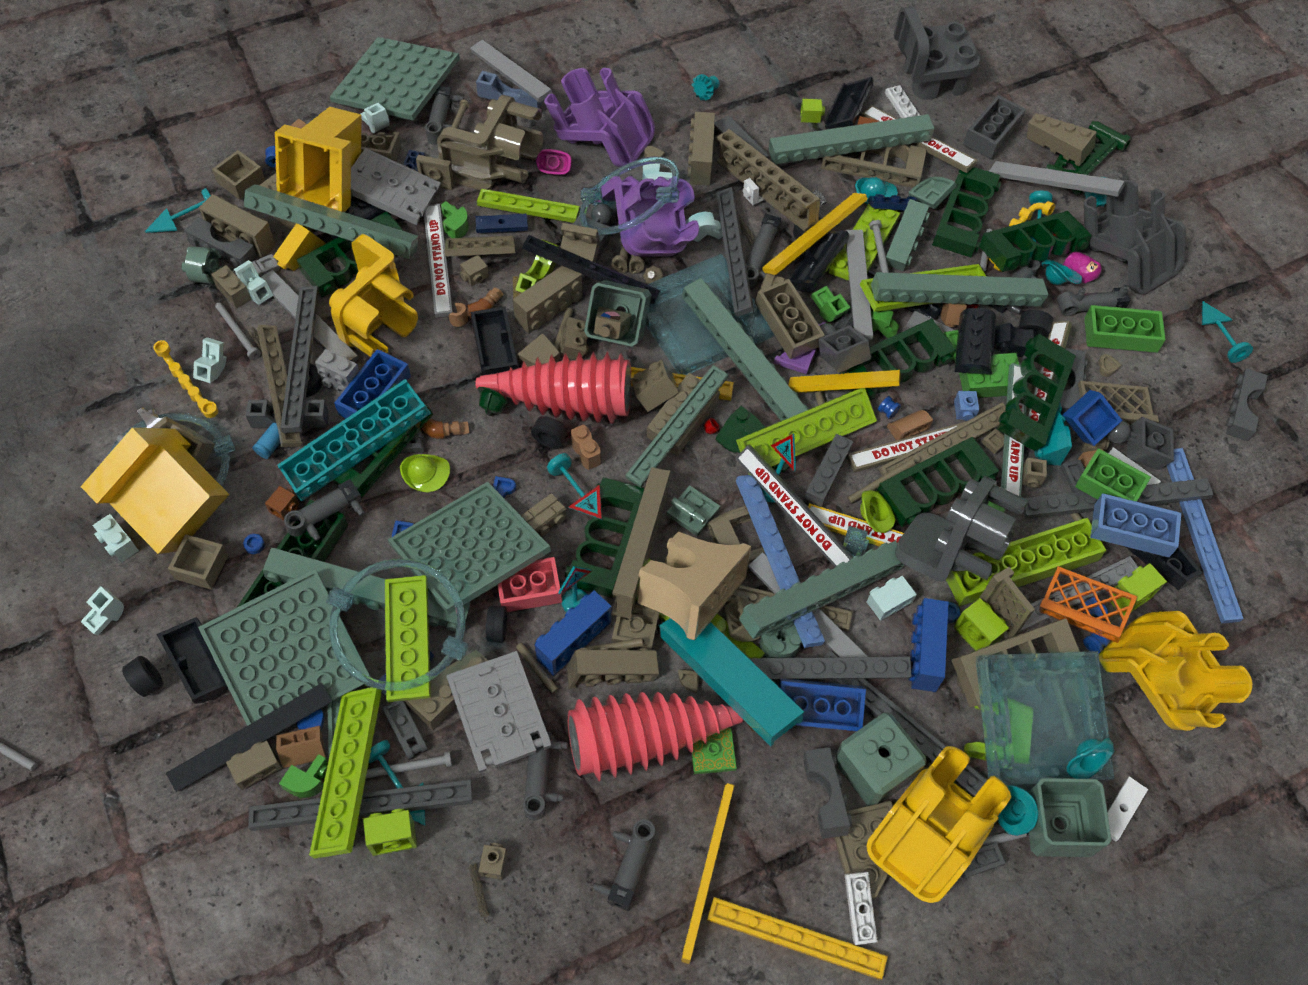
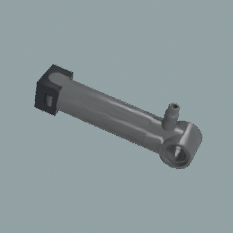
[746,213,781,290]

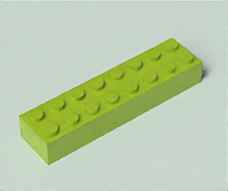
[946,518,1106,607]

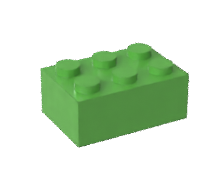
[959,353,1019,398]
[1075,448,1151,502]

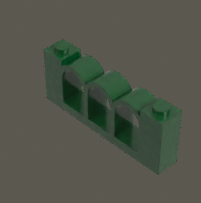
[932,167,1001,258]
[979,211,1092,272]
[297,212,403,297]
[840,318,955,401]
[997,334,1076,451]
[333,384,433,499]
[877,437,999,527]
[564,477,645,598]

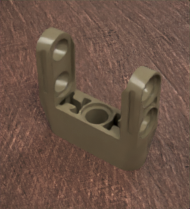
[707,506,766,569]

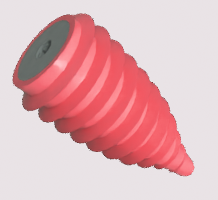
[476,351,631,424]
[568,692,743,782]

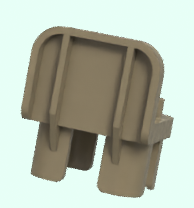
[437,95,544,191]

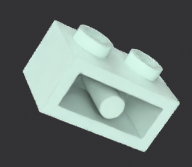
[93,514,139,563]
[867,576,917,621]

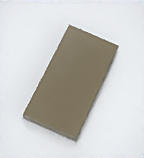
[444,235,515,256]

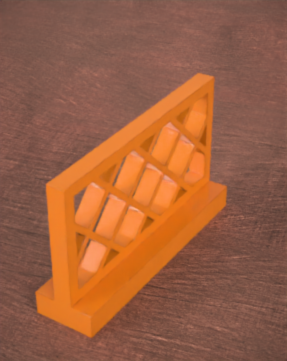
[1039,566,1137,643]

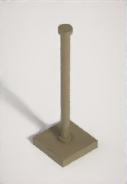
[416,100,470,190]

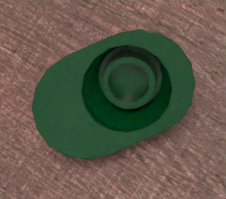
[478,387,509,416]

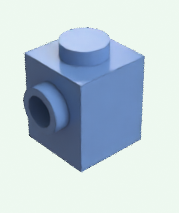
[954,391,979,421]

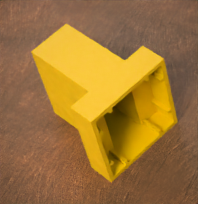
[275,107,362,212]
[81,428,230,554]

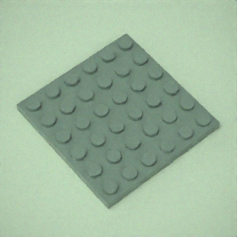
[330,37,460,121]
[388,482,551,615]
[198,569,372,726]

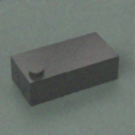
[963,95,1026,159]

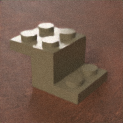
[560,223,600,263]

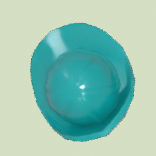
[855,177,898,205]
[1041,260,1082,285]
[1066,738,1115,779]
[997,785,1038,836]

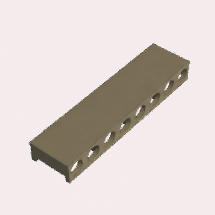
[717,129,820,231]
[611,467,670,620]

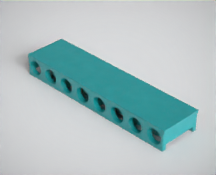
[277,379,431,501]
[660,618,804,747]

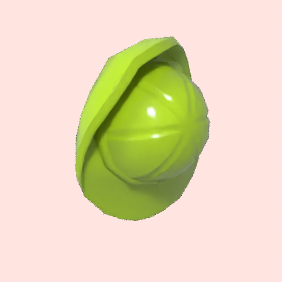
[400,454,450,492]
[860,490,895,533]

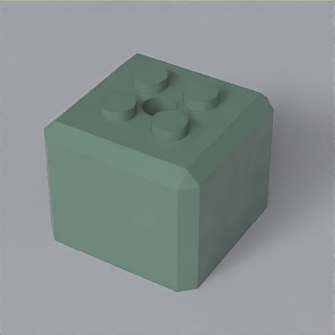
[584,280,651,347]
[835,713,926,806]
[1028,778,1112,857]

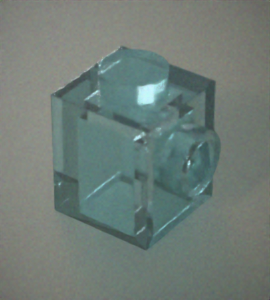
[843,526,869,557]

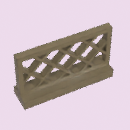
[1078,381,1159,425]
[980,567,1035,640]

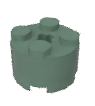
[182,246,222,284]
[759,621,802,658]

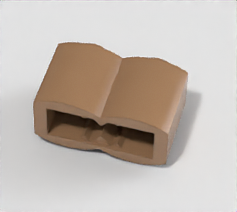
[571,425,601,470]

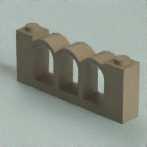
[821,145,927,188]
[951,618,1085,709]

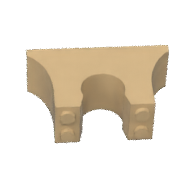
[637,532,751,640]

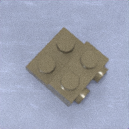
[612,604,660,649]

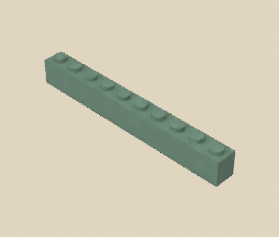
[768,114,934,164]
[244,184,419,259]
[871,272,1048,307]
[682,278,809,421]
[739,541,905,639]
[263,547,471,632]

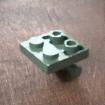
[666,485,721,537]

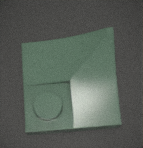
[908,177,957,209]

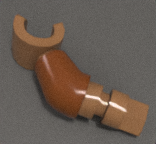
[448,287,504,327]
[420,418,469,439]

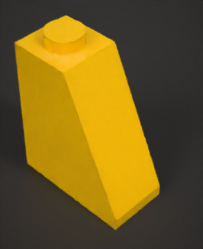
[273,223,326,271]

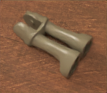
[612,238,645,274]

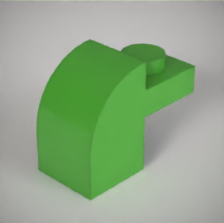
[441,201,469,238]
[811,286,850,322]
[870,306,899,339]
[279,754,328,798]

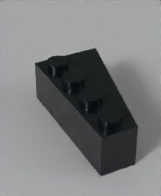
[1126,544,1202,591]

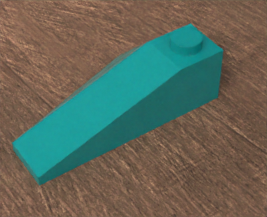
[1035,403,1072,466]

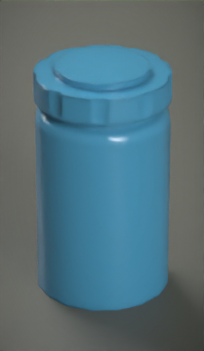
[252,423,281,459]

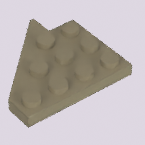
[834,801,893,899]

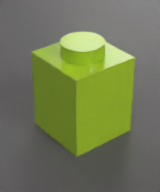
[800,99,825,123]

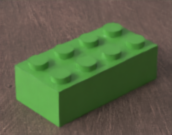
[1084,305,1165,353]

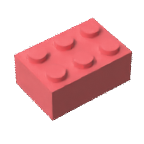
[497,557,562,612]

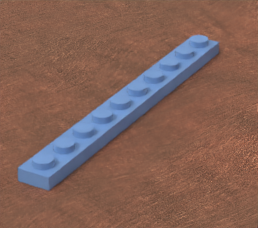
[1166,448,1244,624]
[736,475,825,648]

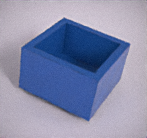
[1062,390,1123,446]

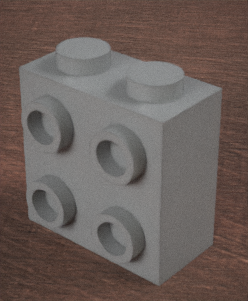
[315,349,359,394]

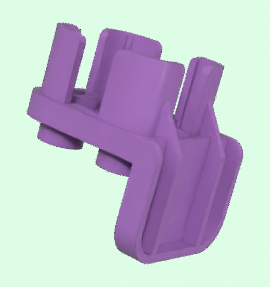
[544,68,655,167]
[601,176,699,257]

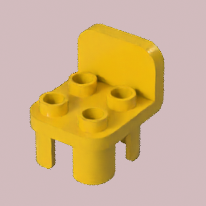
[329,234,418,357]
[1098,611,1252,731]
[867,746,1011,903]

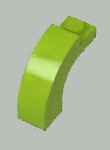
[515,239,559,293]

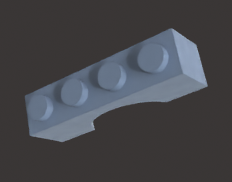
[476,71,543,108]

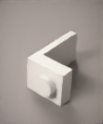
[743,178,764,205]

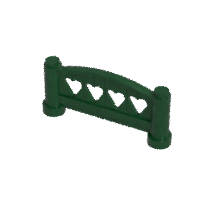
[1045,121,1132,196]

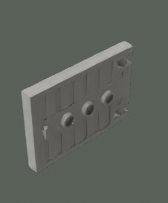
[351,148,441,225]
[446,651,551,774]

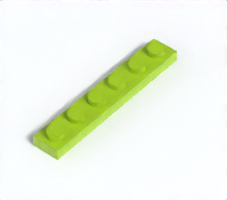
[477,189,580,223]

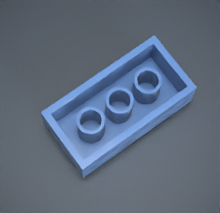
[1090,493,1181,557]

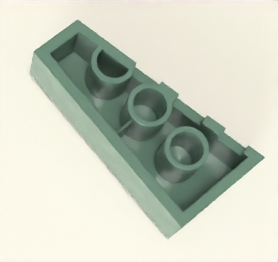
[886,199,930,271]

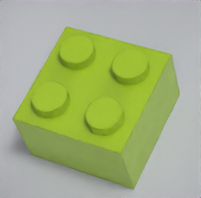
[1109,564,1167,616]
[953,598,1009,651]
[363,809,417,856]

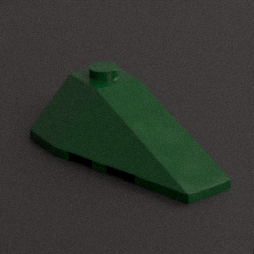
[715,406,796,472]

